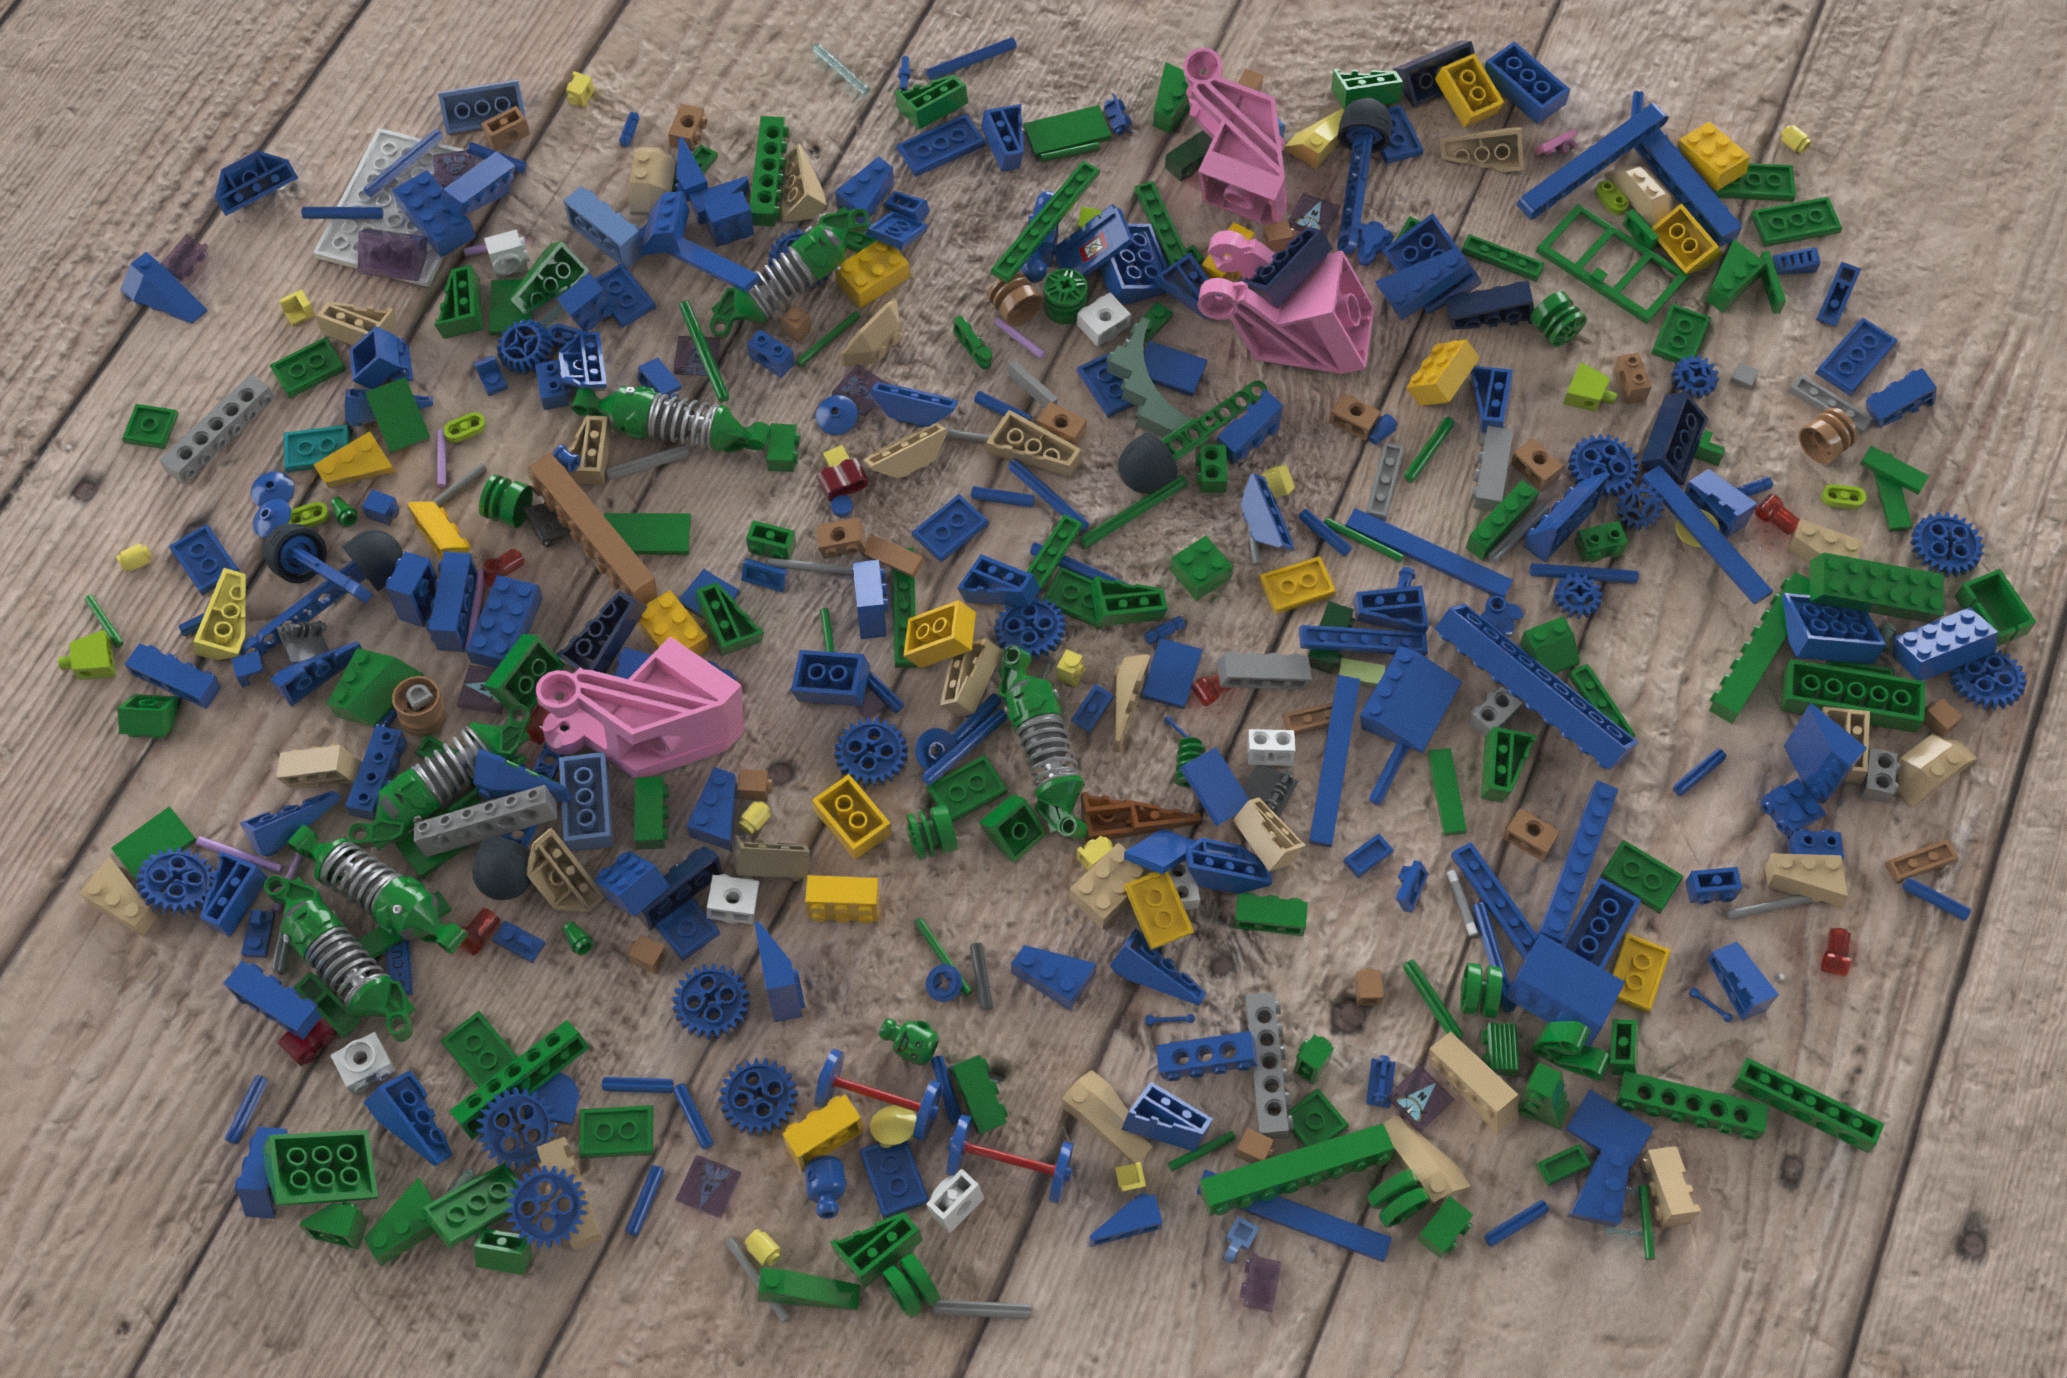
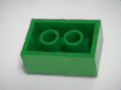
[484,634,566,716]

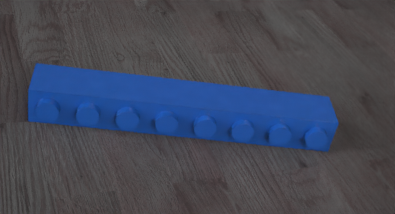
[1634,129,1742,248]
[1533,780,1618,945]

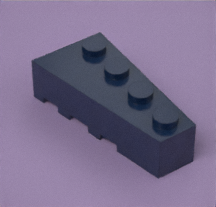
[1242,226,1333,308]
[1446,281,1534,330]
[556,590,648,674]

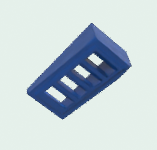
[883,191,930,222]
[1772,247,1821,275]

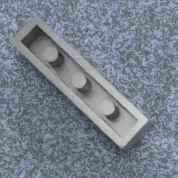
[1471,425,1513,511]
[1217,651,1312,690]

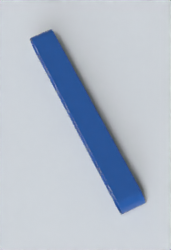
[1516,103,1669,220]

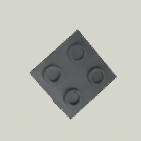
[523,503,571,548]
[276,621,329,664]
[1243,765,1299,817]

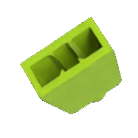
[1563,362,1618,411]
[58,630,116,680]

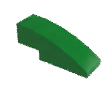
[293,971,361,1039]

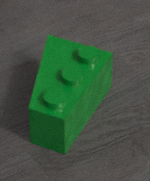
[1153,62,1190,134]
[1331,69,1403,111]
[895,75,968,130]
[1706,239,1767,313]
[434,265,483,339]
[1090,575,1168,626]
[1481,726,1537,803]
[1518,1062,1570,1130]
[364,1177,436,1266]
[830,1212,923,1288]

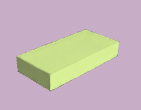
[1339,658,1386,687]

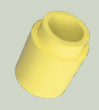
[1781,125,1812,154]
[116,543,152,572]
[737,801,771,835]
[744,1229,781,1266]

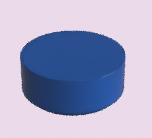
[831,495,853,518]

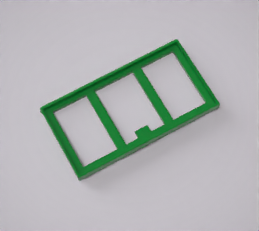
[1536,203,1690,324]

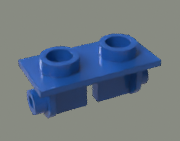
[1104,93,1133,135]
[391,338,413,381]
[1366,1055,1396,1108]

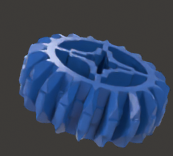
[496,319,554,375]

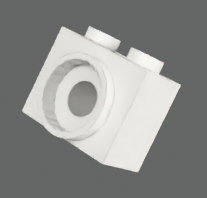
[484,230,530,279]
[1077,293,1131,347]
[707,874,759,925]
[331,1031,396,1094]
[927,1169,985,1233]

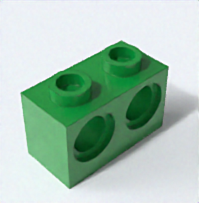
[1195,445,1228,493]

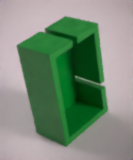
[1954,569,2036,647]

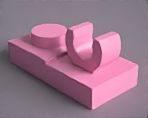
[1533,129,1578,156]

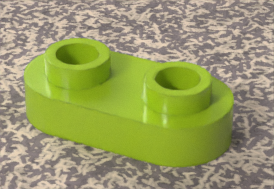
[1595,180,1629,215]
[443,412,486,443]
[1821,484,1866,509]
[289,502,329,528]

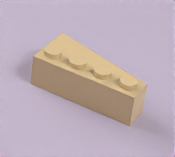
[986,410,1082,477]
[1429,1031,1519,1135]
[537,1136,602,1251]

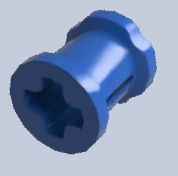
[553,445,581,472]

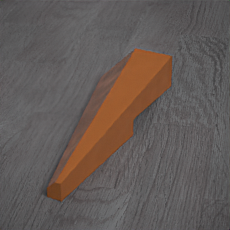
[1081,792,1201,843]

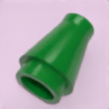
[330,496,358,527]
[562,921,593,955]

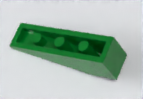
[758,1268,860,1311]

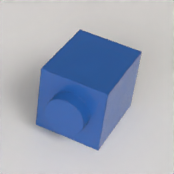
[362,489,400,526]

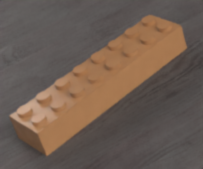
[529,452,657,605]

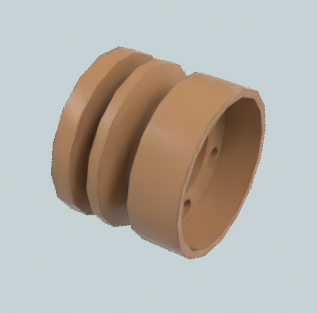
[988,270,1043,326]
[1798,407,1858,465]
[392,676,447,737]

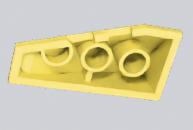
[1284,108,1344,169]
[193,568,246,660]

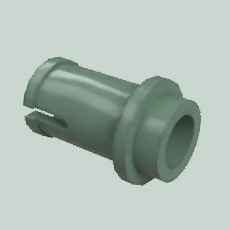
[1879,623,1897,653]
[448,1169,478,1192]

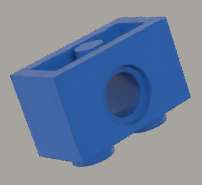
[747,329,795,378]

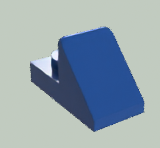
[473,355,508,396]

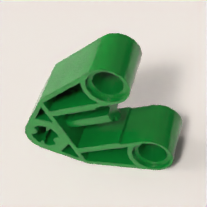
[1531,1021,1610,1080]

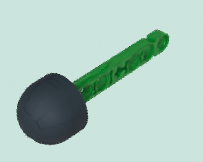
[1118,380,1268,494]

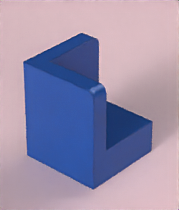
[231,651,264,688]

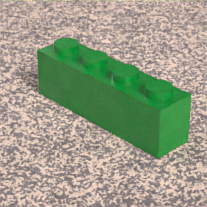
[1465,480,1539,561]

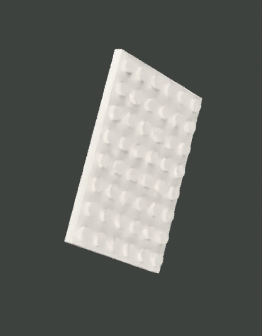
[313,128,484,287]

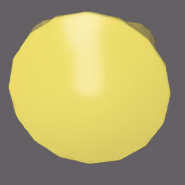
[870,1105,917,1148]

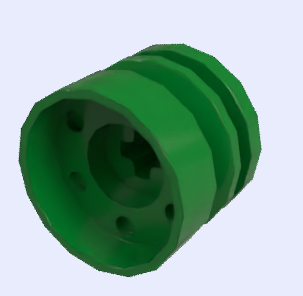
[1043,268,1087,325]
[1530,291,1587,347]
[479,474,533,529]
[906,804,958,861]

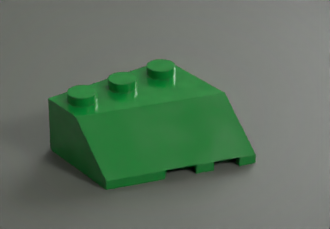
[326,648,424,727]

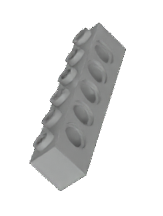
[159,374,274,485]
[414,785,557,857]
[1245,992,1293,1139]

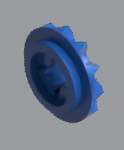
[926,964,963,1003]

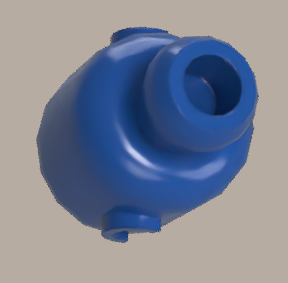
[805,1155,847,1219]

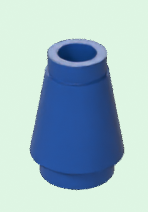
[1368,414,1398,445]

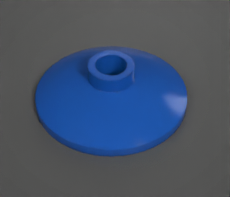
[816,395,858,435]
[251,471,295,507]
[253,499,291,538]
[915,728,956,771]

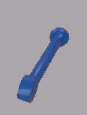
[1164,716,1190,738]
[1689,988,1733,1022]
[1145,1014,1195,1026]

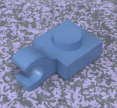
[1224,1216,1259,1264]

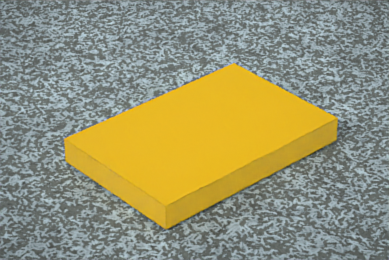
[1259,556,1337,615]
[1123,871,1194,950]
[1611,932,1671,1014]

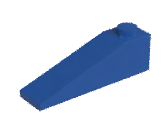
[120,252,207,324]
[345,388,433,426]
[270,641,362,707]
[240,790,341,857]
[1109,928,1206,1005]
[363,1070,453,1166]

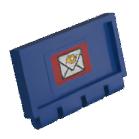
[1054,204,1134,278]

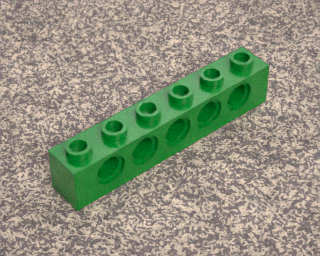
[750,116,789,227]
[449,1020,589,1140]
[1731,1057,1884,1153]
[1615,1071,1769,1140]

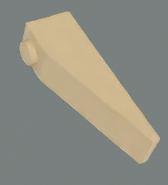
[1440,127,1524,172]
[780,143,826,222]
[1381,1115,1471,1210]

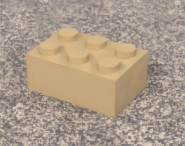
[1069,843,1152,929]

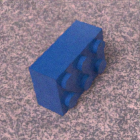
[385,551,438,628]
[791,650,870,706]
[593,851,671,917]

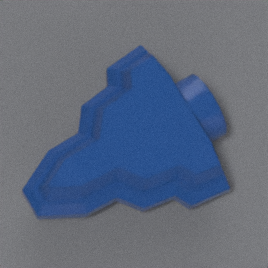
[1357,221,1394,267]

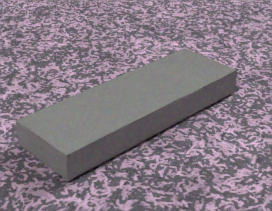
[1008,360,1057,408]

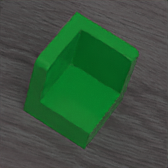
[1694,430,1725,466]

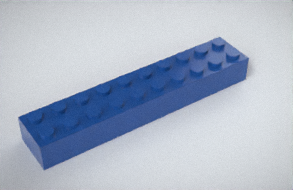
[1435,603,1639,770]

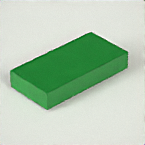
[1536,1144,1592,1186]

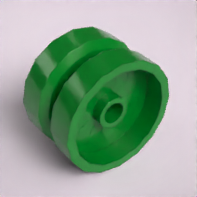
[1460,962,1502,1018]
[1367,1169,1431,1228]
[881,1253,941,1319]

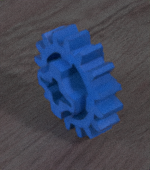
[1671,355,1719,400]
[1616,483,1665,531]
[1553,573,1603,619]

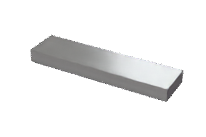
[1788,374,1874,436]
[1366,442,1405,521]

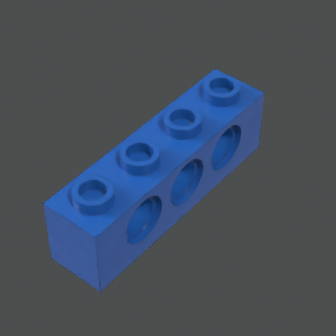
[1156,1031,1258,1081]

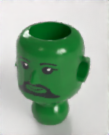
[878,1018,939,1066]

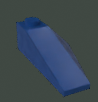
[473,749,572,802]

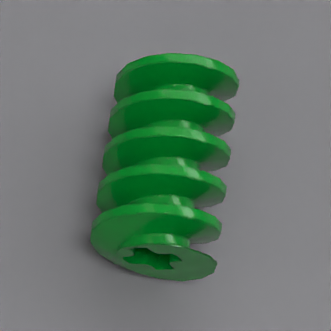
[1175,737,1206,788]

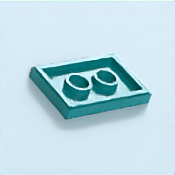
[283,425,350,473]

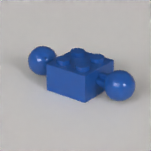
[1021,191,1059,283]

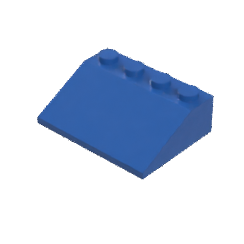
[1382,213,1482,315]
[1099,224,1168,304]
[1524,472,1610,563]
[1782,593,1886,664]
[1360,646,1462,753]
[1784,703,1867,804]
[754,922,805,1022]
[1505,933,1625,1047]

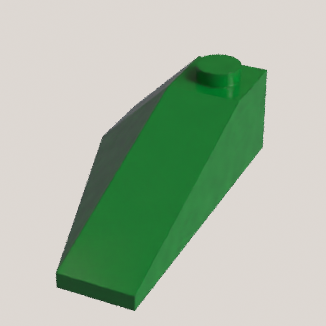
[509,241,590,315]

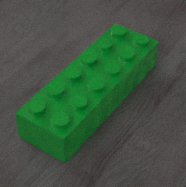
[1810,552,1944,623]
[1780,659,1926,733]

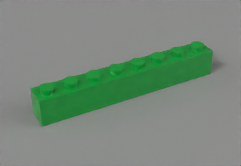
[1709,571,1810,724]
[1199,1123,1394,1216]

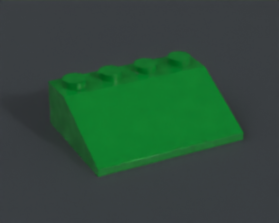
[262,1130,378,1206]

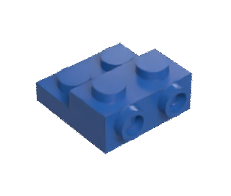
[1760,778,1826,838]

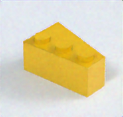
[313,431,396,488]

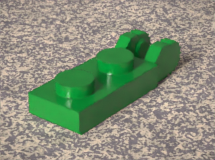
[953,315,992,370]

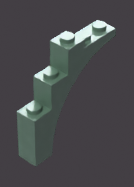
[1106,317,1191,447]

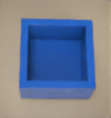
[703,191,754,247]
[557,273,617,332]
[350,326,400,390]

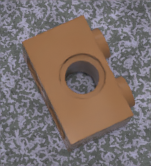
[668,103,707,152]
[481,106,530,151]
[1613,352,1652,404]
[1329,393,1381,441]
[1037,402,1087,446]
[1511,438,1563,491]
[817,518,866,558]
[1503,808,1560,862]

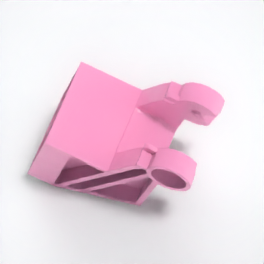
[1183,48,1287,225]
[1197,230,1375,374]
[536,637,744,779]

